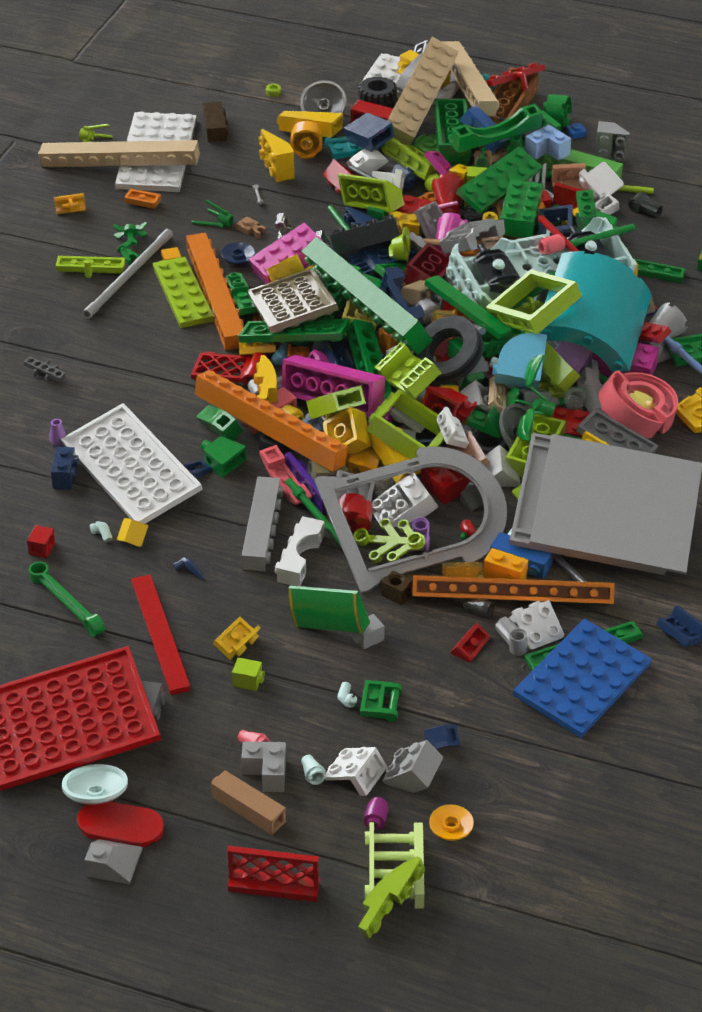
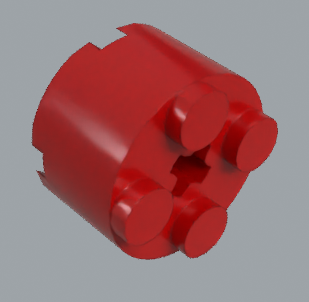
[337,493,373,534]

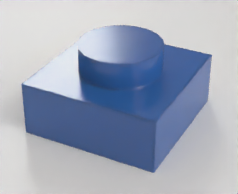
[566,123,587,139]

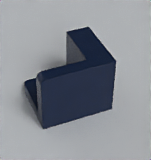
[424,724,460,749]

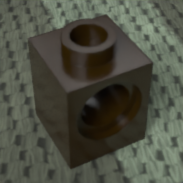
[381,570,413,605]

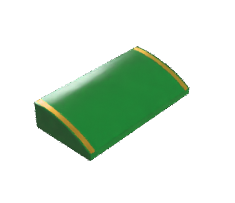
[288,586,370,633]

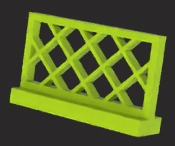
[383,138,440,180]

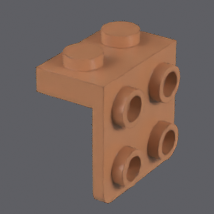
[551,163,586,190]

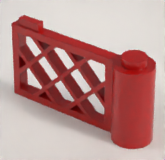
[190,351,268,387]

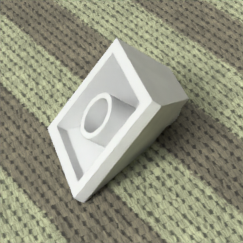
[346,149,389,175]

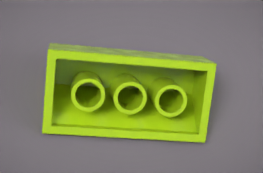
[338,173,404,212]
[505,414,566,479]

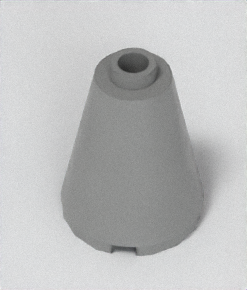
[640,303,688,344]

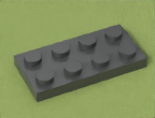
[576,409,659,454]

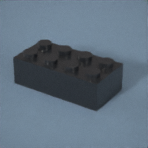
[330,214,402,254]

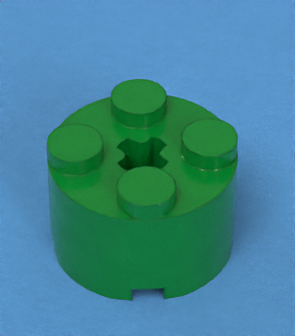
[543,94,572,127]

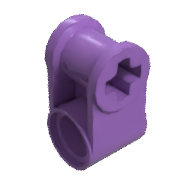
[409,517,430,553]

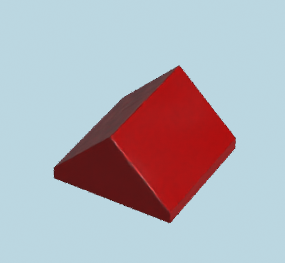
[553,182,584,209]

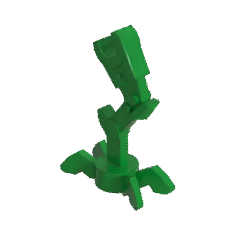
[113,222,147,265]

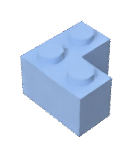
[525,125,571,160]

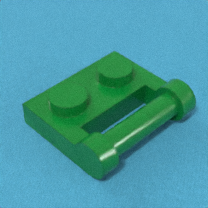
[360,680,402,722]

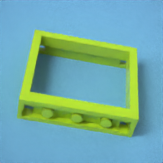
[486,270,582,335]
[366,389,445,464]

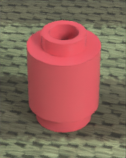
[538,234,565,255]

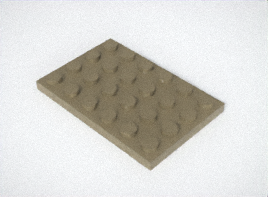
[247,268,339,333]

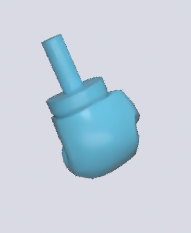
[271,342,288,366]

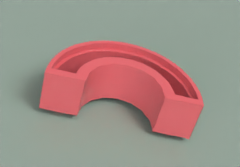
[598,371,664,438]
[623,372,678,434]

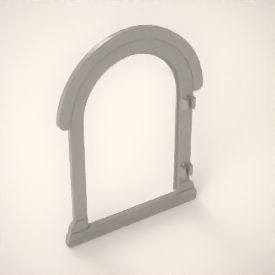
[315,447,507,593]

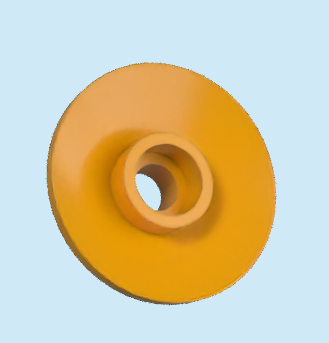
[429,805,473,841]

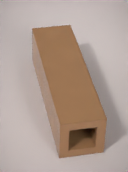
[211,770,286,835]

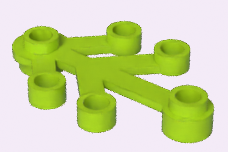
[353,518,426,564]

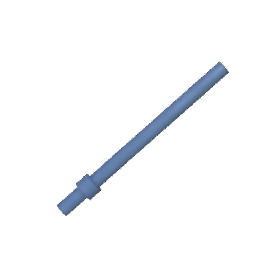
[663,336,702,375]

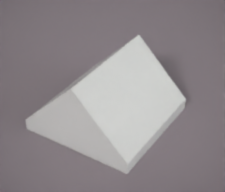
[485,445,520,487]

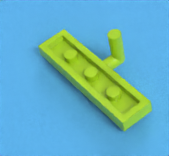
[56,256,126,278]

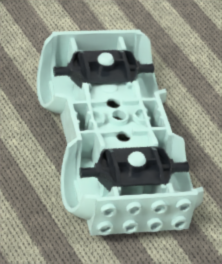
[446,217,637,312]

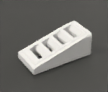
[595,194,620,215]

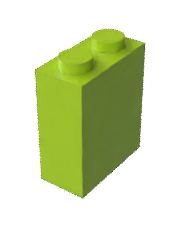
[306,386,366,419]

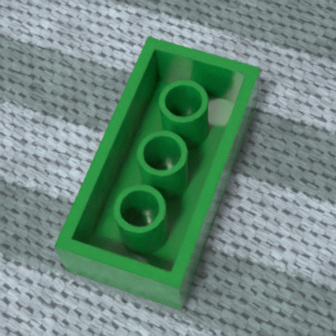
[500,180,543,238]

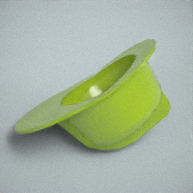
[389,227,411,263]

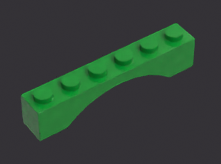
[450,104,543,153]

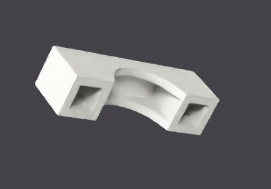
[275,516,325,586]

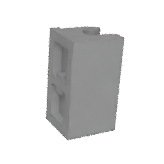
[414,201,442,239]

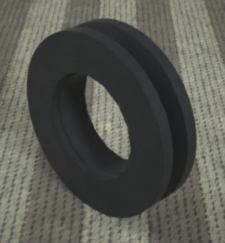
[413,316,483,383]

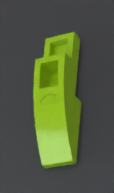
[358,856,425,939]

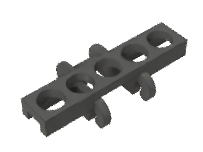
[24,356,66,382]

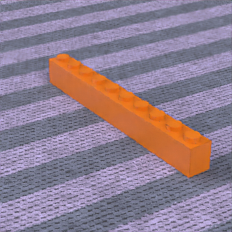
[186,233,244,351]
[195,370,348,472]
[413,575,615,604]

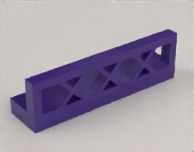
[285,452,327,514]

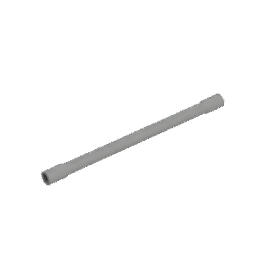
[82,229,173,319]

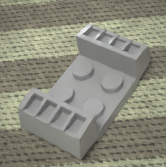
[439,219,505,254]

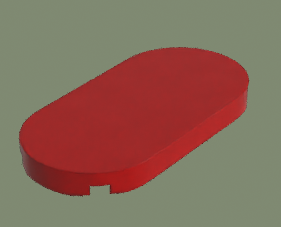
[77,801,164,847]

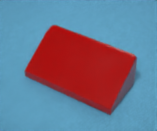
[450,623,491,663]

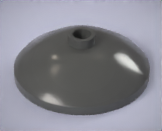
[300,80,347,113]
[499,404,528,448]

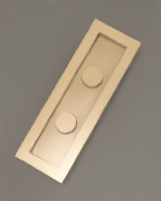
[488,375,507,414]

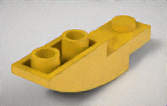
[254,355,278,403]

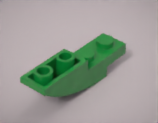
[224,272,258,315]

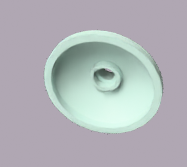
[62,764,128,805]

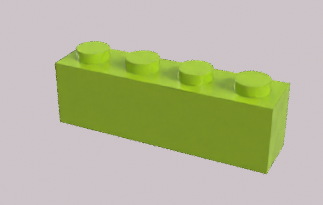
[525,332,581,392]

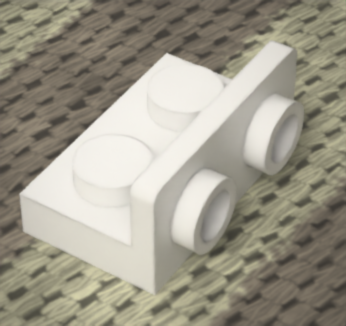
[437,407,469,448]

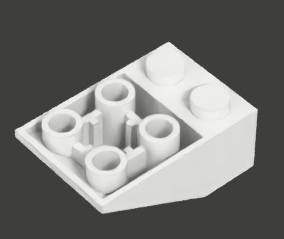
[372,472,439,528]

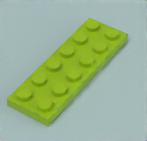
[153,257,214,328]

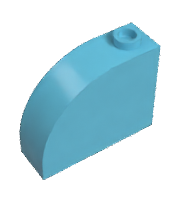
[492,333,547,390]

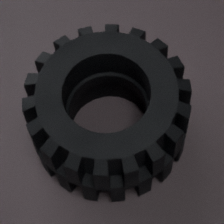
[358,76,397,108]

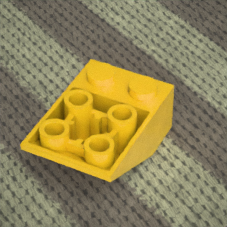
[259,129,295,182]

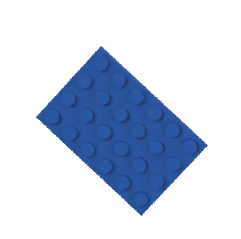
[513,618,652,738]

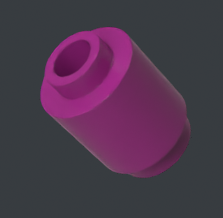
[363,797,389,830]

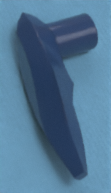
[173,557,205,580]

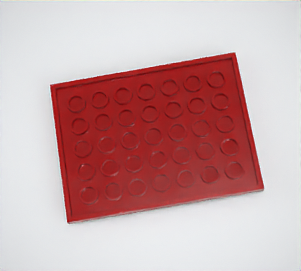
[0,646,161,791]

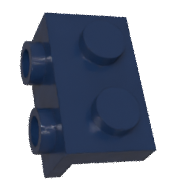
[656,606,702,647]

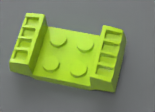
[374,342,441,399]

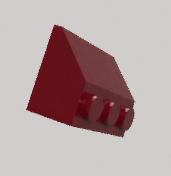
[403,243,449,285]

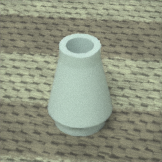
[301,755,326,785]

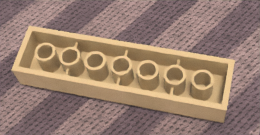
[387,37,459,145]

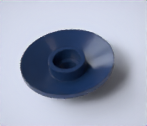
[221,242,255,264]

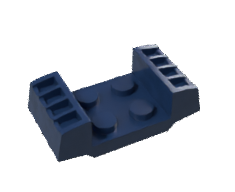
[347,240,416,277]
[379,267,425,324]

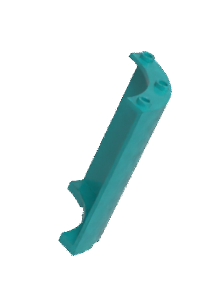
[539,251,652,374]

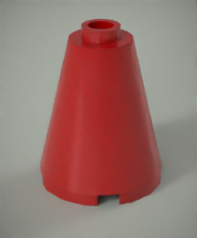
[432,173,464,214]

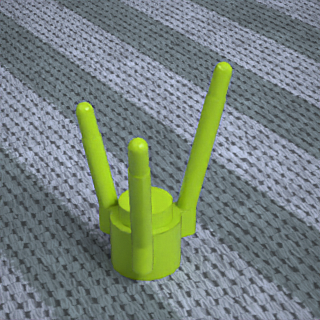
[79,124,112,142]

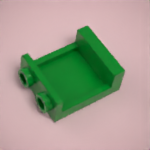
[575,190,597,231]

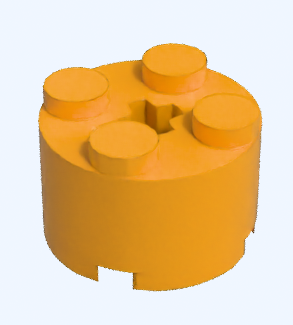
[290,121,323,159]

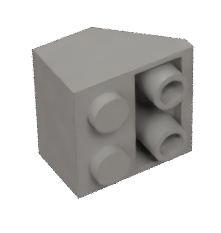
[595,121,629,162]
[383,740,443,793]

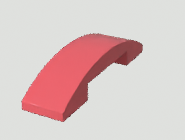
[259,445,313,505]

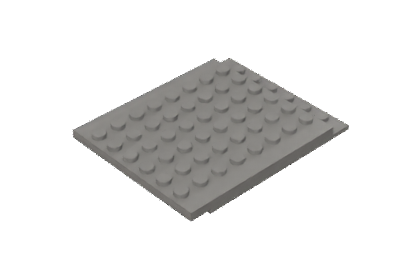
[509,433,702,575]

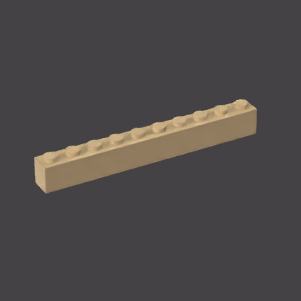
[442,41,499,116]
[38,140,200,167]

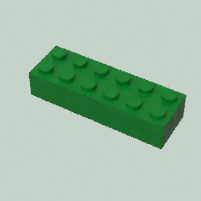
[434,98,471,164]

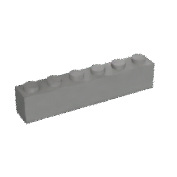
[241,477,284,571]

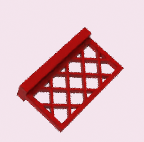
[227,846,320,902]

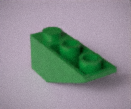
[196,405,244,441]

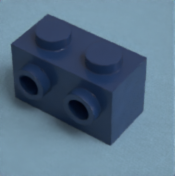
[51,447,79,489]

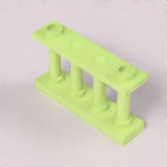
[365,822,424,908]

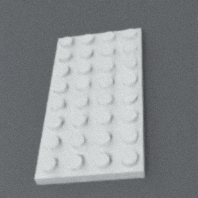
[115,112,197,192]
[61,403,203,524]

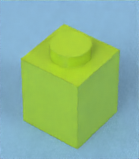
[232,658,265,691]

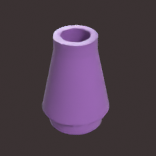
[49,419,66,447]

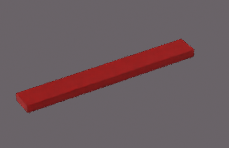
[131,574,190,695]

